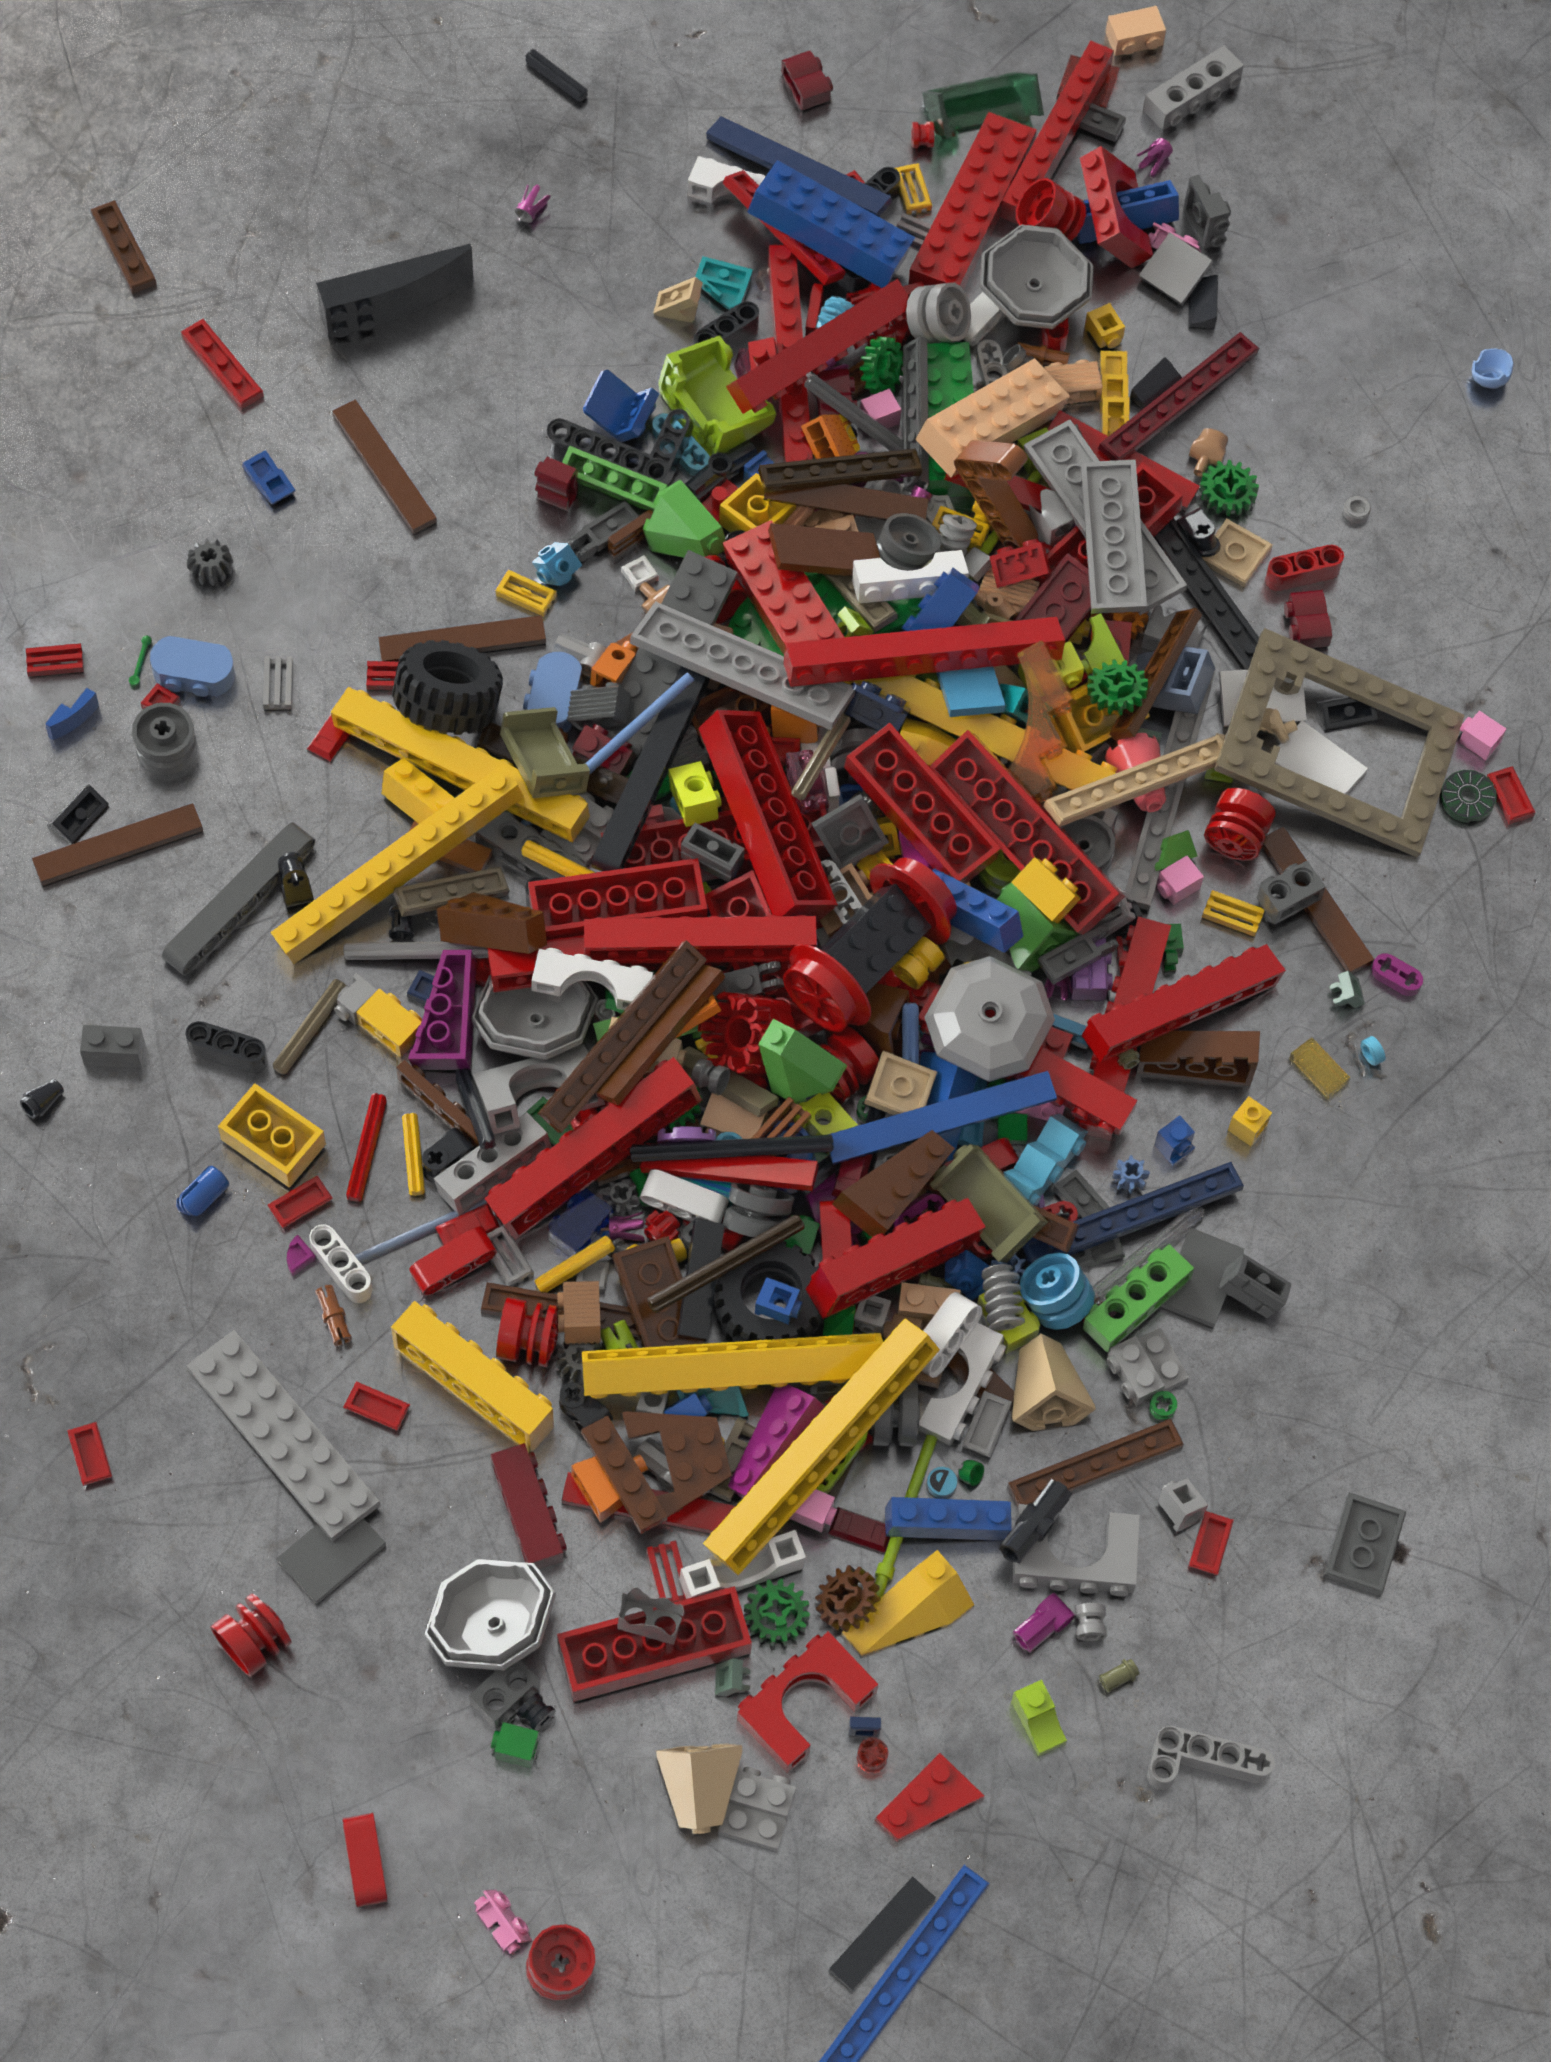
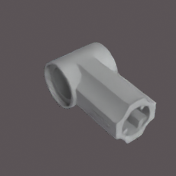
[552,633,607,678]
[633,1437,674,1492]

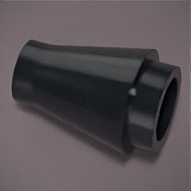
[20,1079,64,1119]

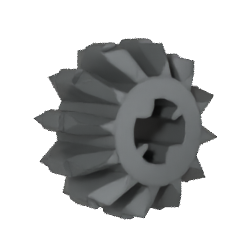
[186,538,233,586]
[556,1341,601,1386]

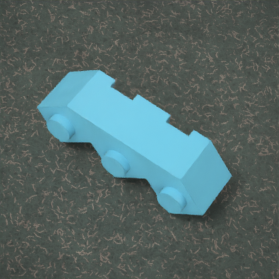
[1004,1114,1088,1206]

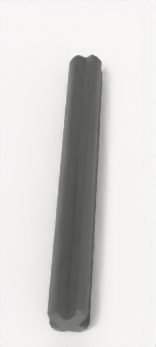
[804,374,904,451]

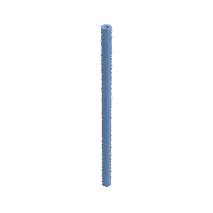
[520,672,695,826]

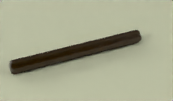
[647,1215,805,1313]

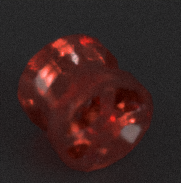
[856,1738,888,1774]

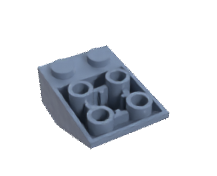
[1135,647,1215,714]

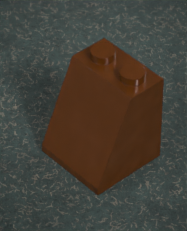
[848,983,910,1059]

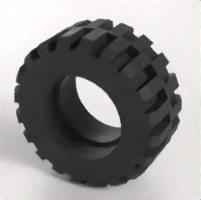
[392,640,503,735]
[714,1241,824,1342]

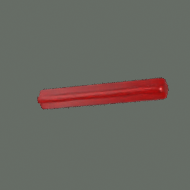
[346,1093,387,1202]

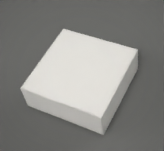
[621,555,659,592]

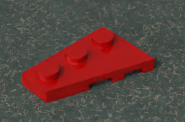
[875,1753,985,1842]

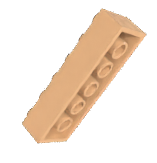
[915,358,1070,478]

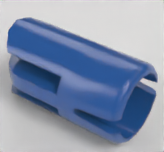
[176,1166,230,1216]

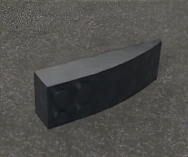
[316,244,474,339]

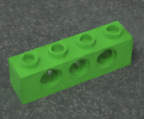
[562,446,668,512]
[1083,1244,1194,1353]

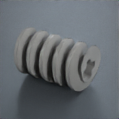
[938,514,977,556]
[982,1264,1025,1331]

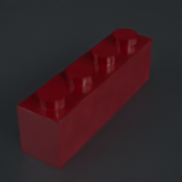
[490,1443,567,1570]

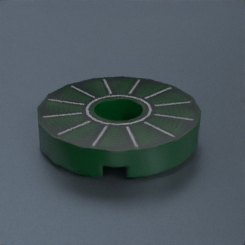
[1440,770,1496,823]

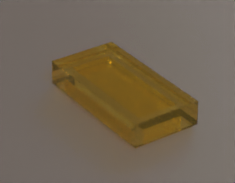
[1290,1037,1350,1098]

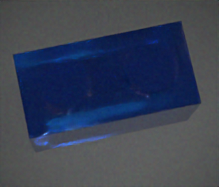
[548,1188,613,1257]

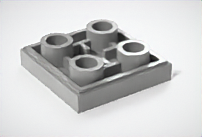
[1139,232,1213,305]

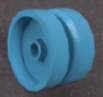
[1020,1253,1095,1330]

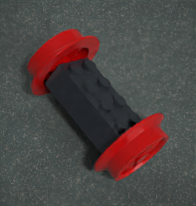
[783,858,957,1032]

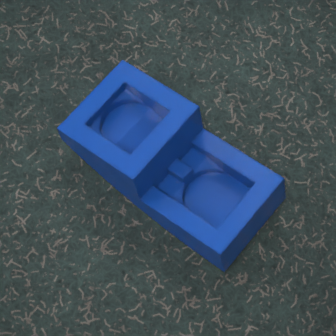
[242,450,295,505]
[45,688,99,740]

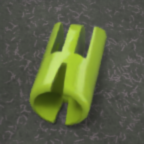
[601,1320,639,1350]

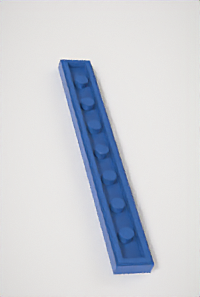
[828,1071,1057,1165]
[819,1865,989,2062]

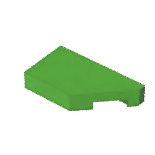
[1155,830,1198,871]

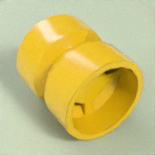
[891,936,945,989]

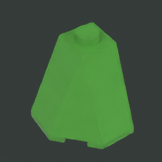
[643,480,726,557]
[996,883,1080,972]
[759,1019,847,1104]

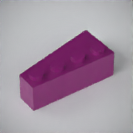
[408,950,477,1070]
[728,1384,825,1499]

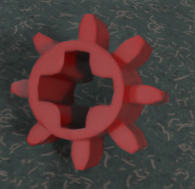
[644,1210,680,1241]

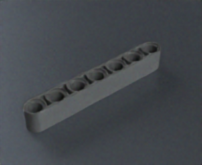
[161,822,316,975]

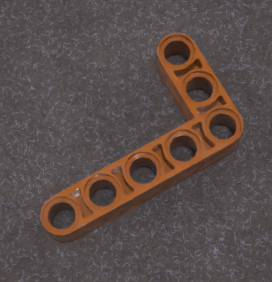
[954,440,1038,549]

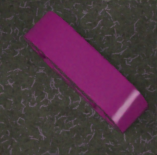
[1371,953,1423,996]
[893,1193,945,1228]

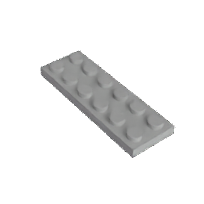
[1081,460,1147,614]

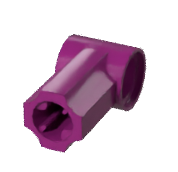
[1013,1592,1076,1653]

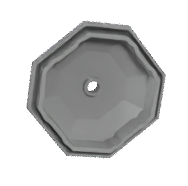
[980,224,1093,329]
[925,956,1055,1082]
[471,975,599,1061]
[425,1559,556,1671]

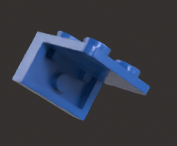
[583,369,659,442]

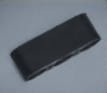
[694,301,759,349]
[185,1021,268,1073]

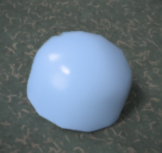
[1472,348,1513,389]

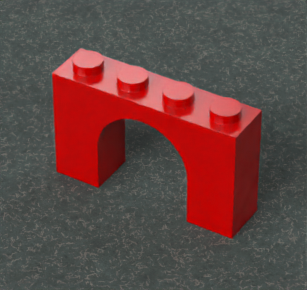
[1080,146,1153,268]
[737,1631,879,1773]

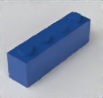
[1076,180,1179,244]
[902,567,980,631]
[932,868,1023,953]
[885,1497,1012,1541]

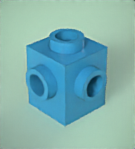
[532,542,582,586]

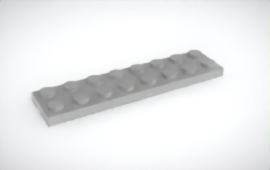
[1024,420,1187,615]
[630,601,855,730]
[186,1330,381,1542]

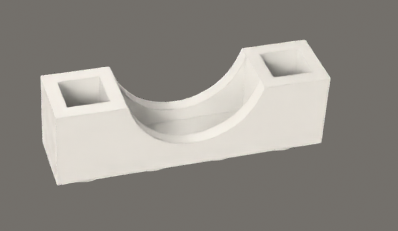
[687,156,766,203]
[852,550,969,604]
[531,948,653,1010]
[918,1323,1006,1446]
[679,1530,806,1599]

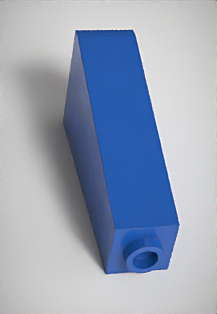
[914,1052,977,1162]

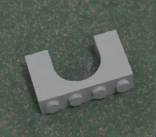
[473,1044,605,1134]
[1012,1504,1140,1596]

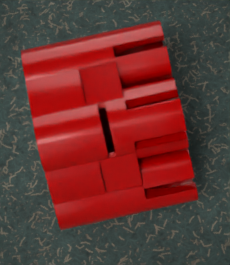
[698,992,796,1075]

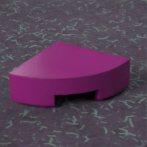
[286,1235,316,1276]

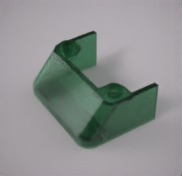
[922,72,1044,139]

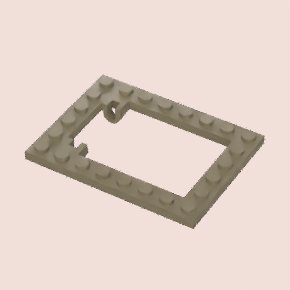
[1214,628,1465,857]

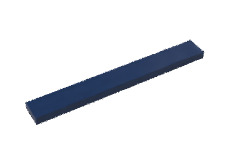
[706,116,892,217]
[1021,1162,1244,1266]

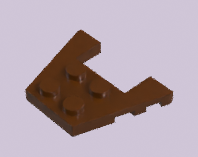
[622,1411,732,1518]

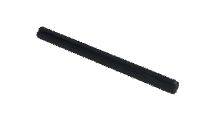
[630,1135,834,1162]

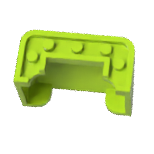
[658,335,776,456]

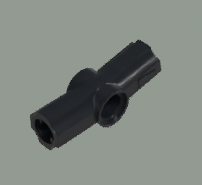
[685,441,758,502]
[999,1479,1072,1564]

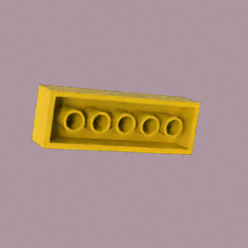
[391,1301,554,1452]

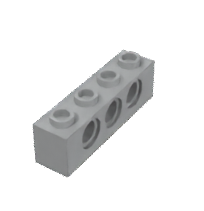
[1143,45,1244,131]
[434,1112,552,1216]

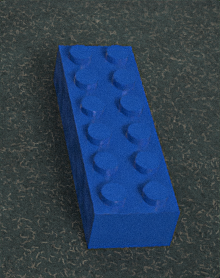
[747,160,915,288]

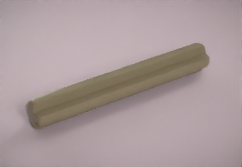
[791,713,850,800]
[273,979,346,1075]

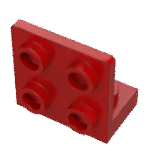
[989,539,1053,589]

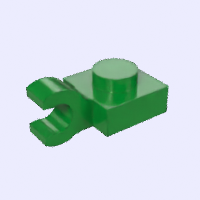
[1163,924,1184,972]

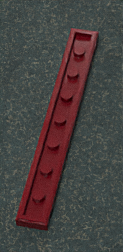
[1098,332,1259,461]

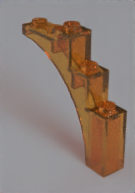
[1008,640,1077,803]

